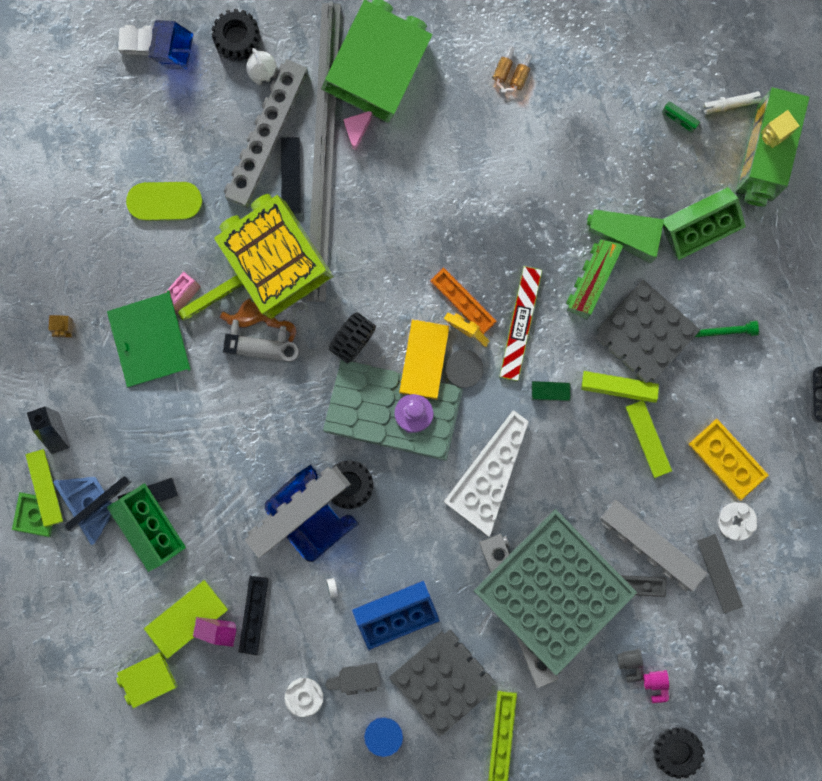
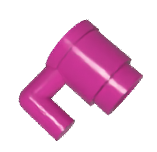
[643,670,669,704]

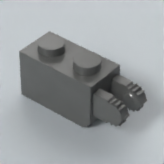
[325,662,381,695]

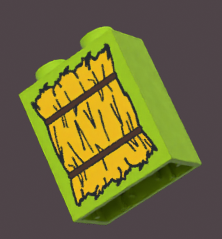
[214,194,334,319]

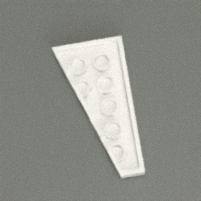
[444,410,529,537]

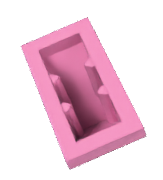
[343,111,373,150]

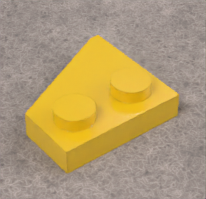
[444,312,490,347]

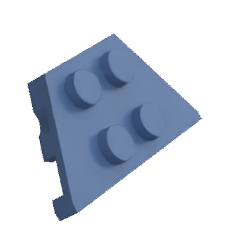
[53,477,112,545]

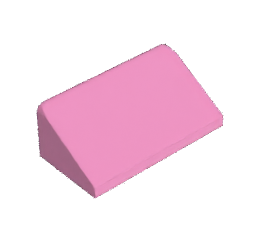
[165,272,201,315]

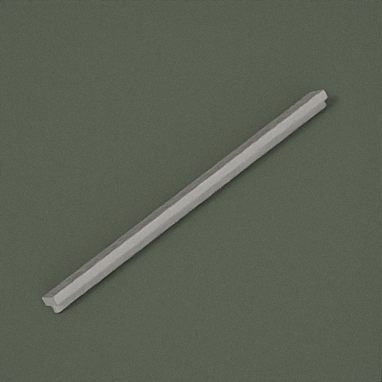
[306,1,341,302]

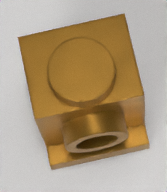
[48,315,73,338]

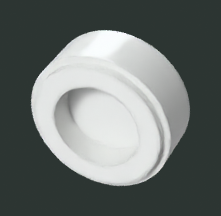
[326,578,338,598]

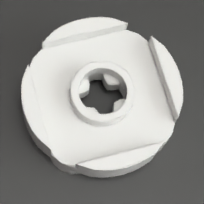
[717,502,757,541]

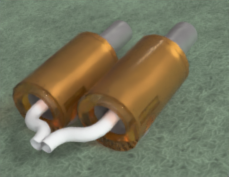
[492,46,532,93]

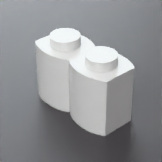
[118,25,159,56]

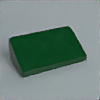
[531,381,570,402]

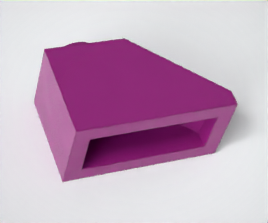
[193,617,237,647]

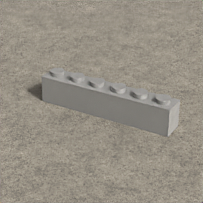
[245,466,351,558]
[600,500,707,592]

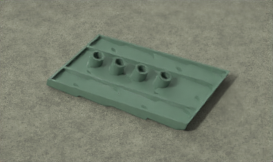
[323,360,463,461]

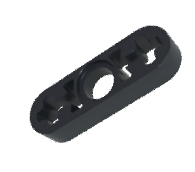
[810,366,822,422]

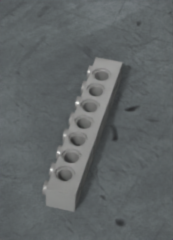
[224,59,308,208]
[479,534,560,688]

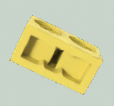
[761,110,799,148]

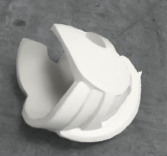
[246,48,278,86]

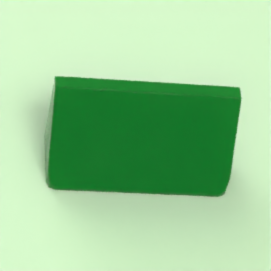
[662,101,700,133]

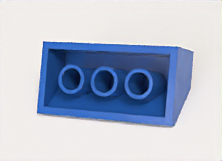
[352,581,440,650]

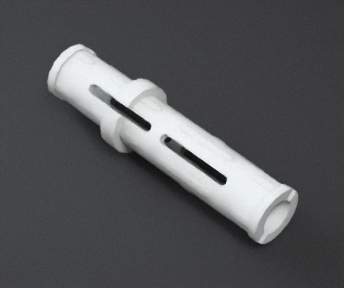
[703,91,761,115]

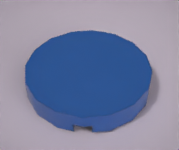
[364,717,403,757]

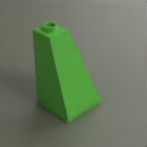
[586,209,664,263]

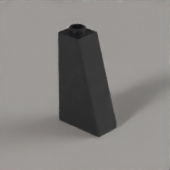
[27,406,70,454]

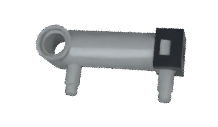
[223,320,300,362]

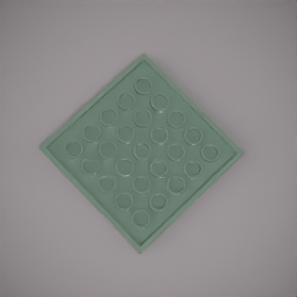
[473,509,637,676]

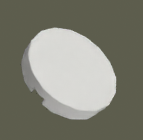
[285,678,323,717]

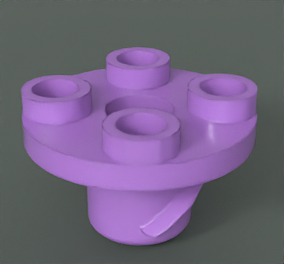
[394,394,433,433]

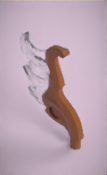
[220,298,308,343]

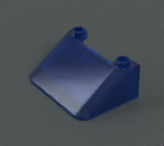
[264,464,359,562]

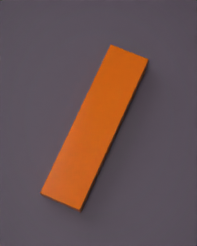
[430,267,497,335]

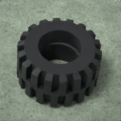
[211,9,261,61]
[329,312,376,364]
[331,460,373,509]
[653,727,705,779]

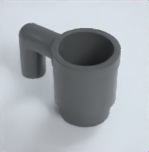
[617,648,644,683]

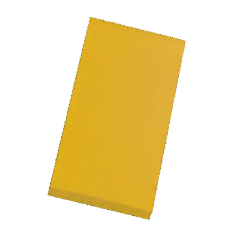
[399,319,449,400]
[688,418,769,501]

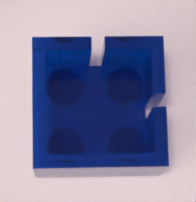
[148,20,194,70]

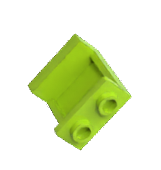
[116,652,178,708]

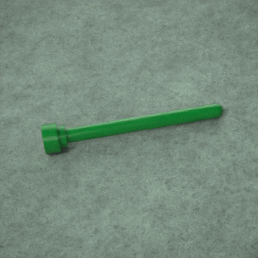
[694,320,759,338]

